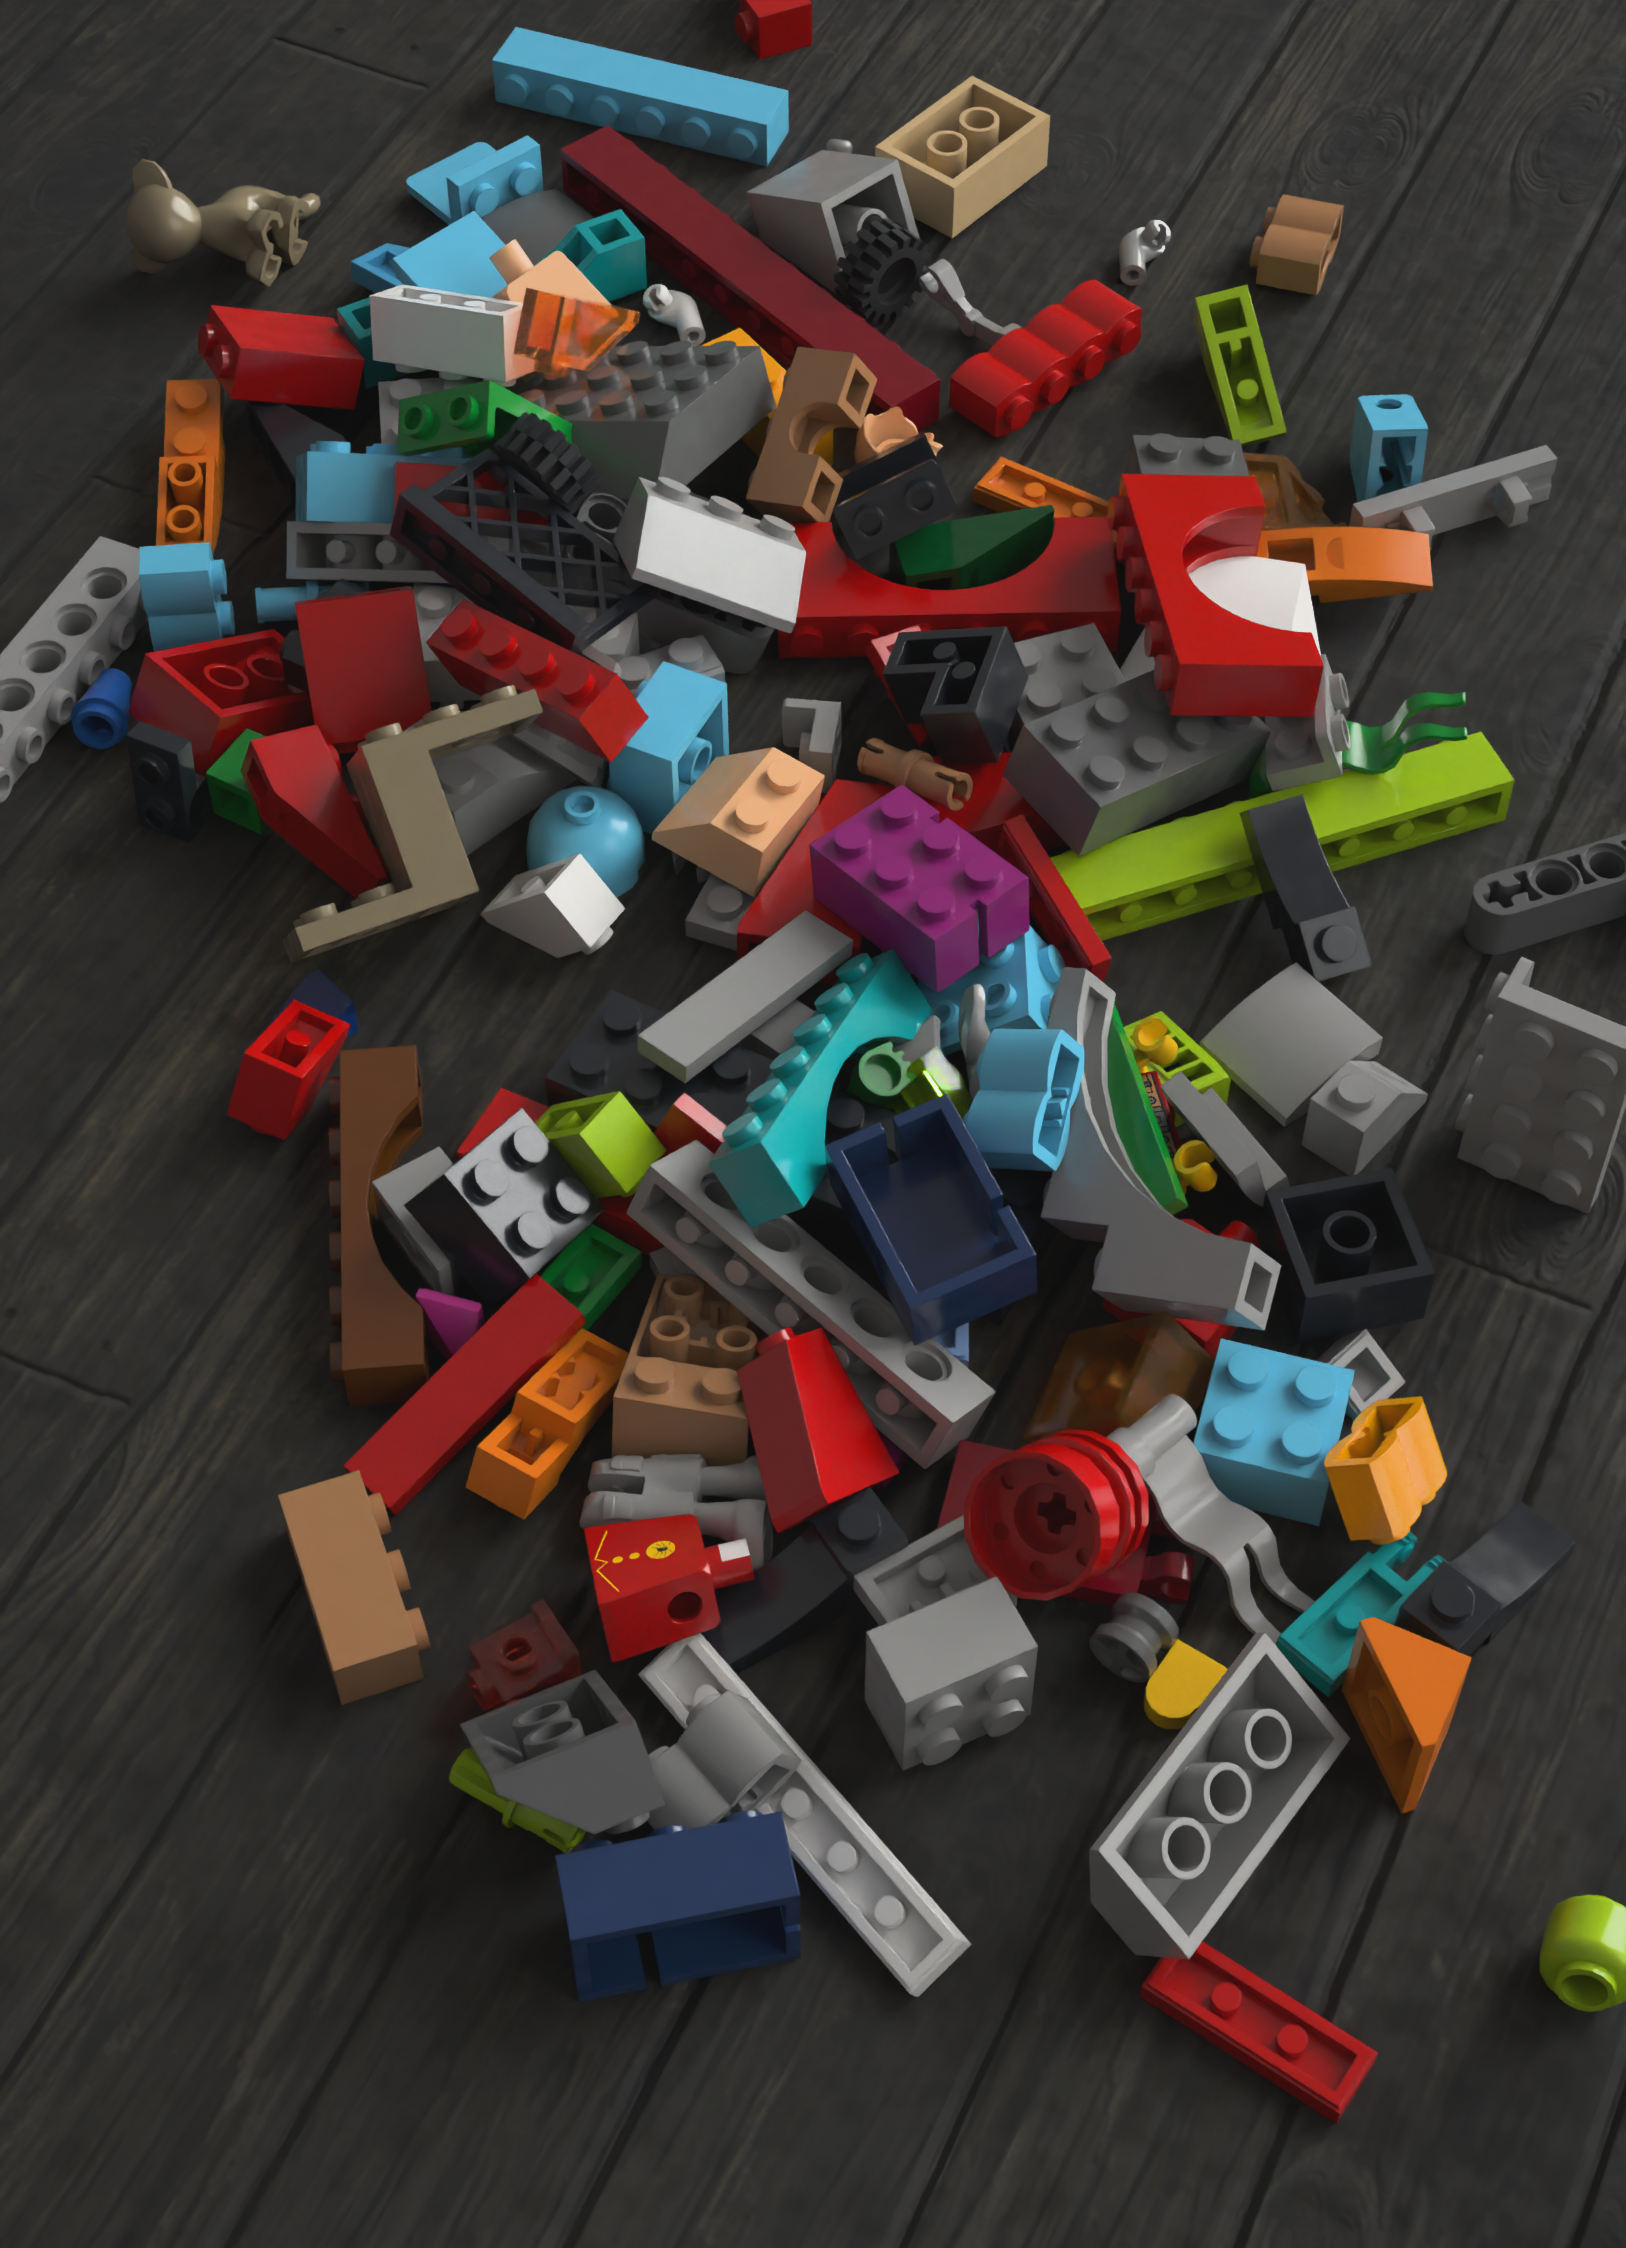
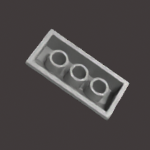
[1089,1632,1351,1959]

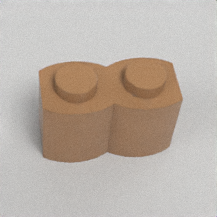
[1250,194,1344,295]

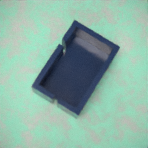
[825,1094,1038,1346]
[555,1810,801,2002]

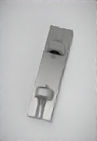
[1349,445,1558,551]

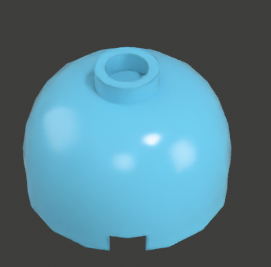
[526,785,646,898]

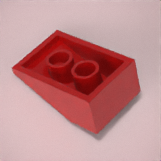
[128,629,314,776]

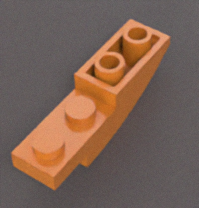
[156,379,226,554]
[1255,527,1433,603]

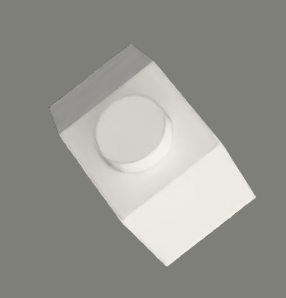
[481,853,625,958]

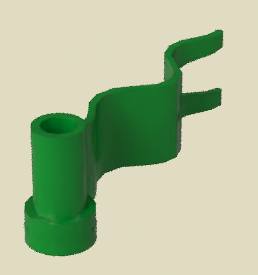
[1248,692,1467,800]

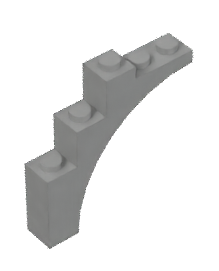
[1035,967,1281,1330]

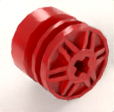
[963,1429,1149,1601]

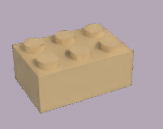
[875,76,1050,238]

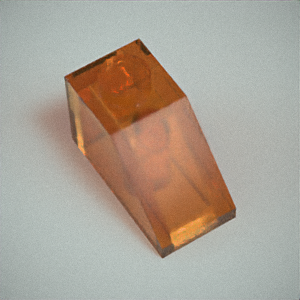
[513,287,640,377]

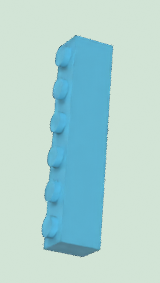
[492,27,789,166]

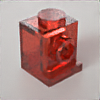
[465,1599,582,1710]

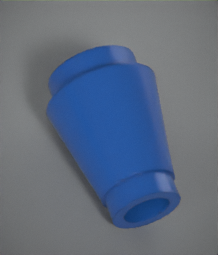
[71,668,132,749]

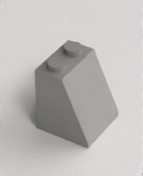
[746,150,920,298]

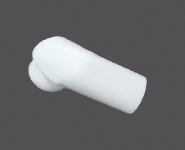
[643,284,706,346]

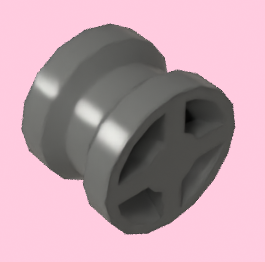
[1089,1592,1179,1683]

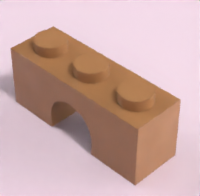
[746,347,877,523]

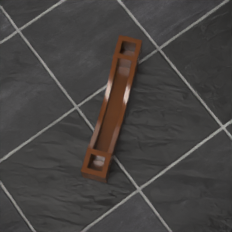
[329,1045,430,1407]

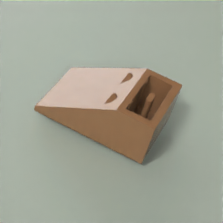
[612,1273,769,1467]

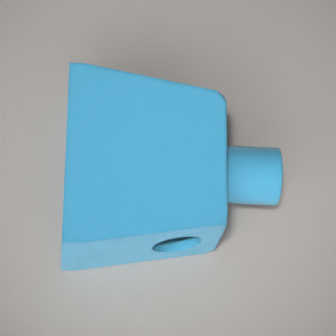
[1350,394,1428,502]

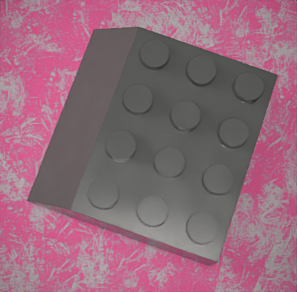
[519,341,776,508]

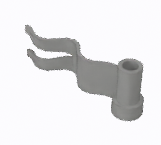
[1106,1394,1315,1644]

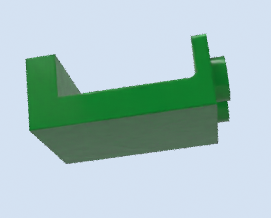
[397,380,573,458]

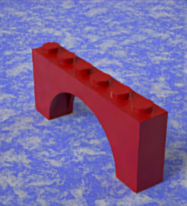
[1107,474,1324,717]
[778,517,1121,658]

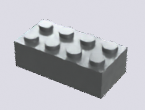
[1003,670,1272,857]

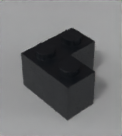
[883,626,1028,765]

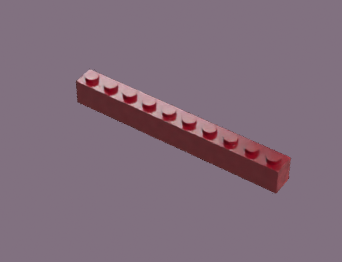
[560,125,941,432]

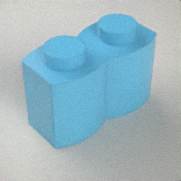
[139,542,235,652]
[963,1029,1084,1171]

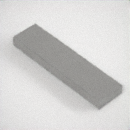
[637,910,853,1083]

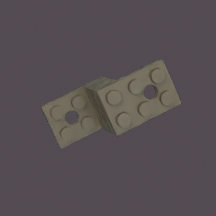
[282,685,543,963]

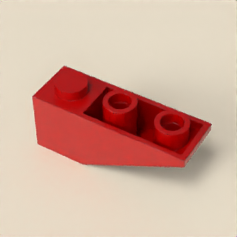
[240,724,388,899]

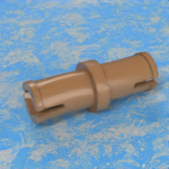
[857,738,973,811]

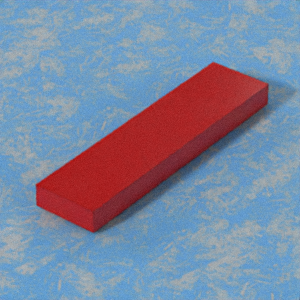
[343,1273,586,1516]

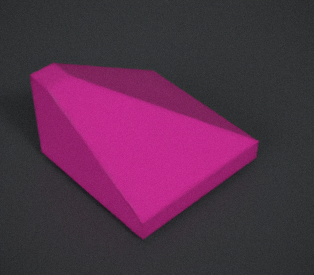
[416,1288,485,1360]

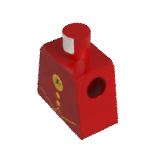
[584,1514,755,1662]

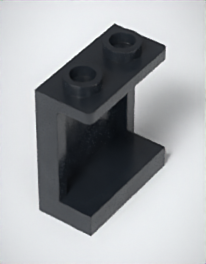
[833,431,959,560]

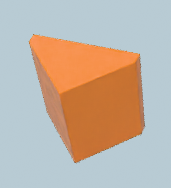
[1342,1617,1472,1814]

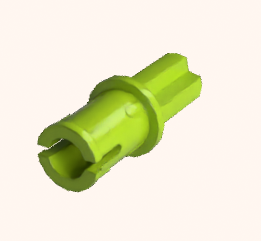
[449,1749,586,1853]

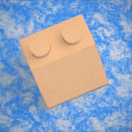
[652,747,825,897]

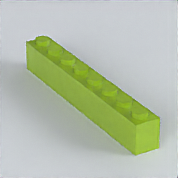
[1050,732,1515,941]

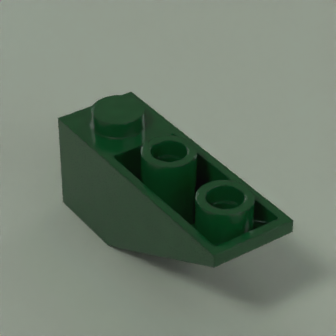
[889,505,1054,590]

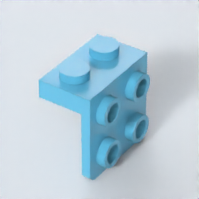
[406,135,544,225]
[918,925,1065,1058]

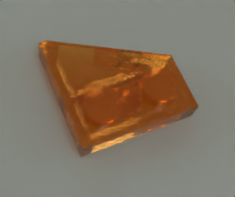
[1243,453,1348,531]

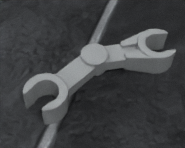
[919,259,1022,346]

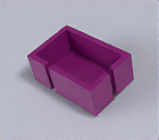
[809,784,1030,993]

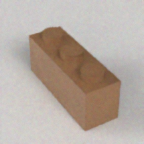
[278,1470,431,1705]

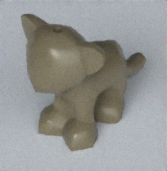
[125,159,321,287]

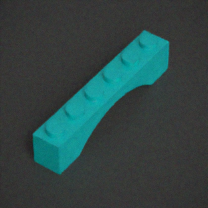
[337,209,647,389]
[708,949,932,1228]

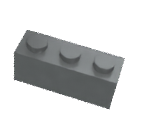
[460,1670,666,1834]

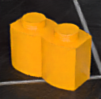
[1324,1396,1447,1545]

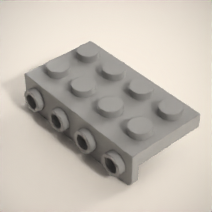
[1455,957,1626,1214]

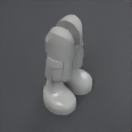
[580,1453,773,1572]

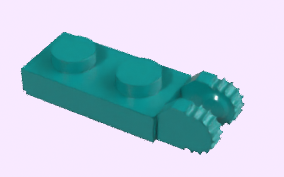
[1275,1531,1449,1697]

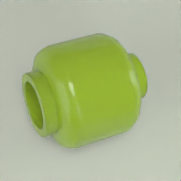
[1539,1895,1626,2012]

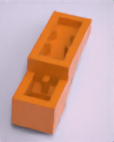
[465,1328,629,1520]

